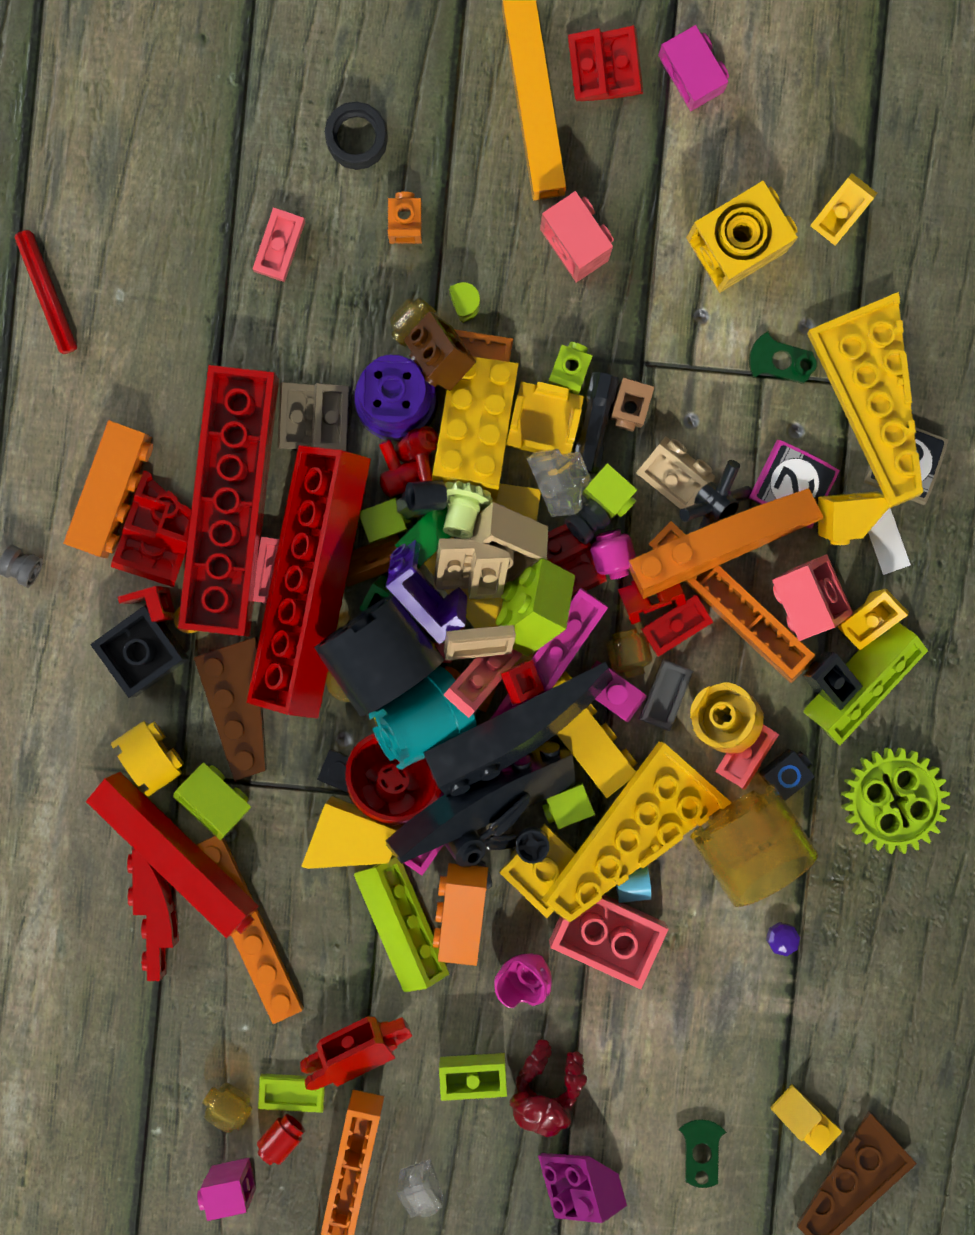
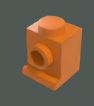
[388,192,422,244]

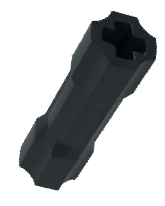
[571,372,619,474]

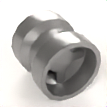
[0,545,43,588]

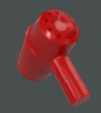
[395,426,439,481]
[379,440,420,498]

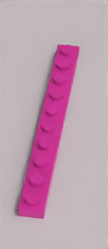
[404,588,608,875]

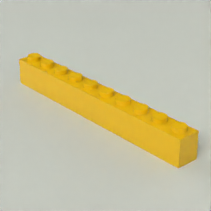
[424,536,638,798]

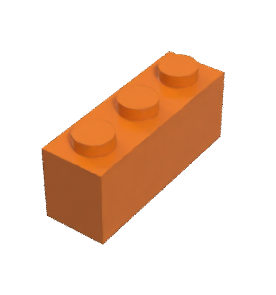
[433,863,488,966]

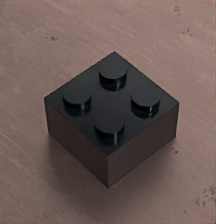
[90,606,190,698]

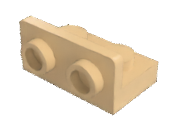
[636,436,715,509]

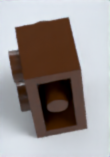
[404,311,476,391]

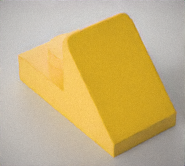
[810,173,878,246]
[838,589,909,650]
[770,1084,842,1155]

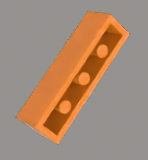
[63,420,153,558]

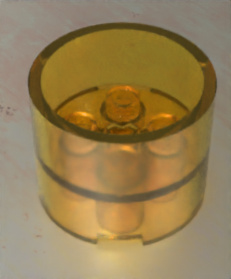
[690,784,818,907]

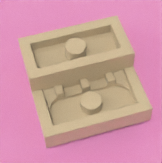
[434,539,510,599]

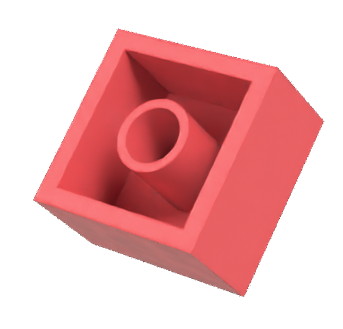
[540,191,614,283]
[772,554,853,641]

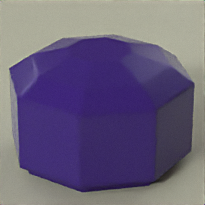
[766,922,800,956]

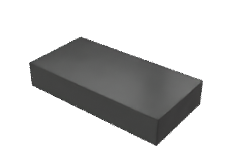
[639,659,694,731]

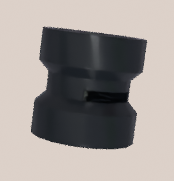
[565,499,611,545]
[516,826,549,863]

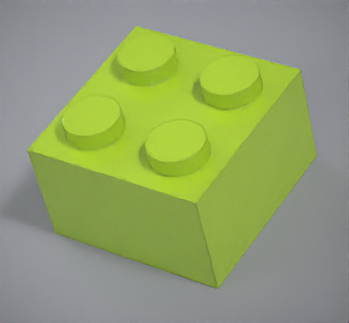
[496,558,575,656]

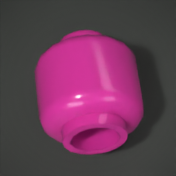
[590,529,636,580]

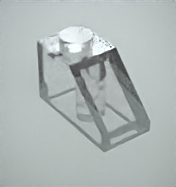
[397,1159,443,1218]

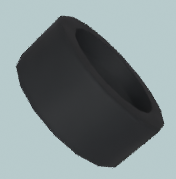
[324,101,388,170]

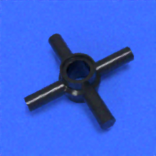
[679,460,752,530]

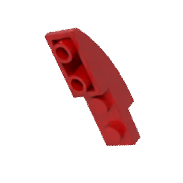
[127,849,179,981]

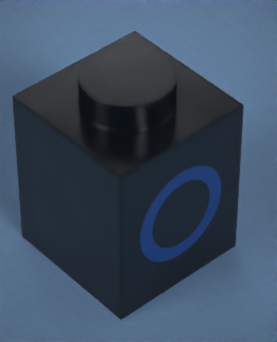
[759,749,815,802]

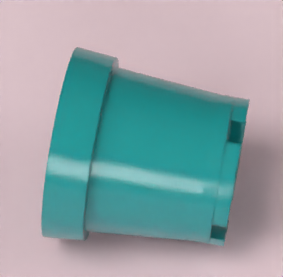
[369,665,477,769]

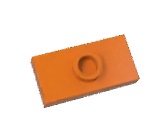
[454,329,513,362]

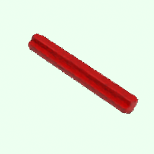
[15,230,77,354]

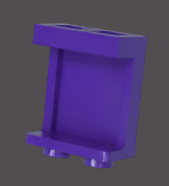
[386,540,467,644]

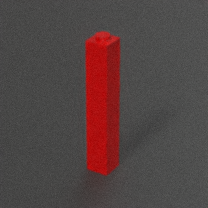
[86,772,259,939]

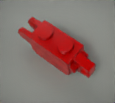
[300,1017,412,1091]

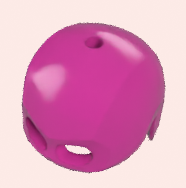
[494,953,552,1008]

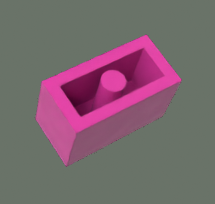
[658,25,729,112]
[197,1158,256,1221]

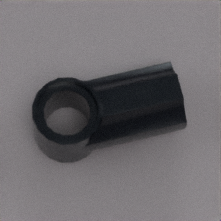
[396,480,447,520]

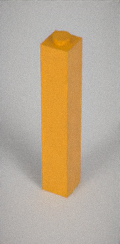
[502,0,566,201]

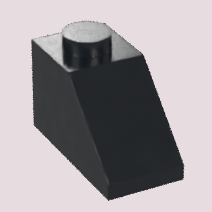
[802,652,863,710]

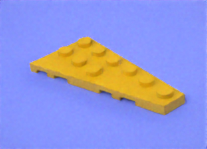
[807,292,923,508]
[541,742,732,922]

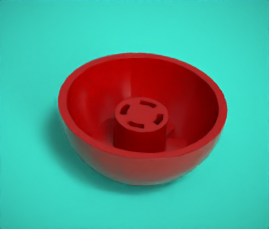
[345,733,441,825]

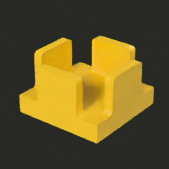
[506,382,584,461]
[499,823,576,918]

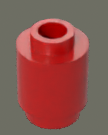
[257,1114,305,1165]

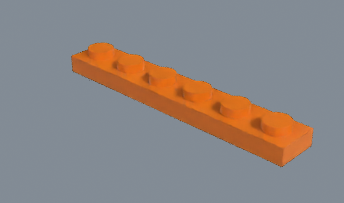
[196,836,304,1024]

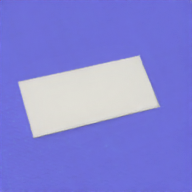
[868,508,911,575]

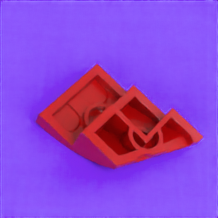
[111,470,191,587]

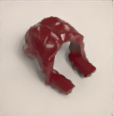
[509,1039,587,1137]

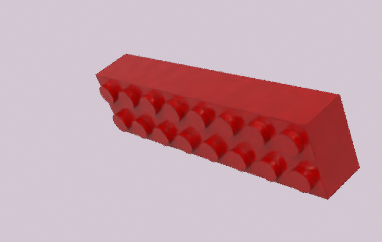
[178,365,279,637]
[246,445,371,719]

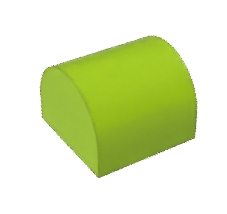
[449,282,480,323]

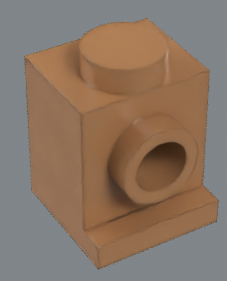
[610,378,654,431]

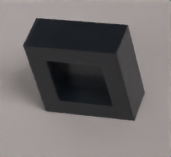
[317,749,349,792]

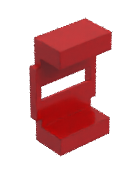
[618,581,687,625]

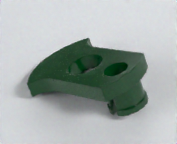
[749,331,817,384]
[678,1119,727,1188]

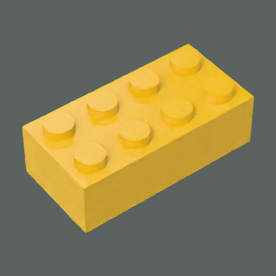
[432,356,518,500]

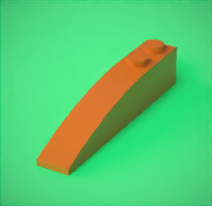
[629,488,823,599]
[648,521,816,683]
[321,1089,385,1235]

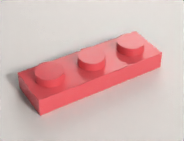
[444,649,522,718]

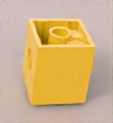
[686,181,798,293]

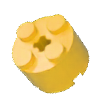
[690,682,764,753]
[111,720,184,797]

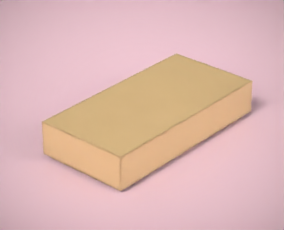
[444,625,516,660]

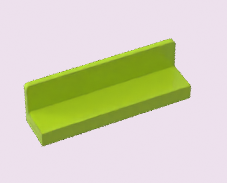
[803,622,928,746]
[354,856,449,992]

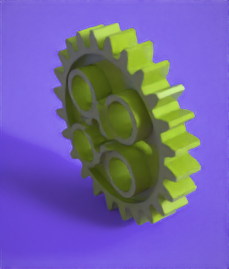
[841,747,950,854]

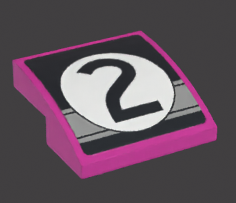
[749,440,840,529]

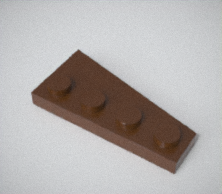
[194,637,267,781]
[797,1111,917,1235]

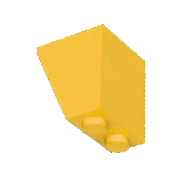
[302,796,404,869]

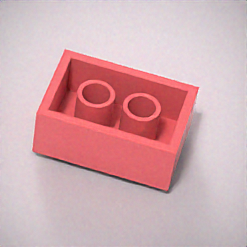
[549,894,669,989]

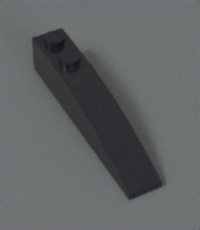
[424,662,613,797]
[385,739,576,864]

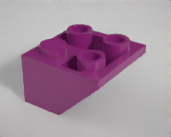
[538,1153,627,1223]

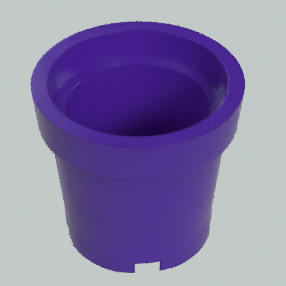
[354,355,438,441]

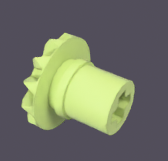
[443,481,493,539]

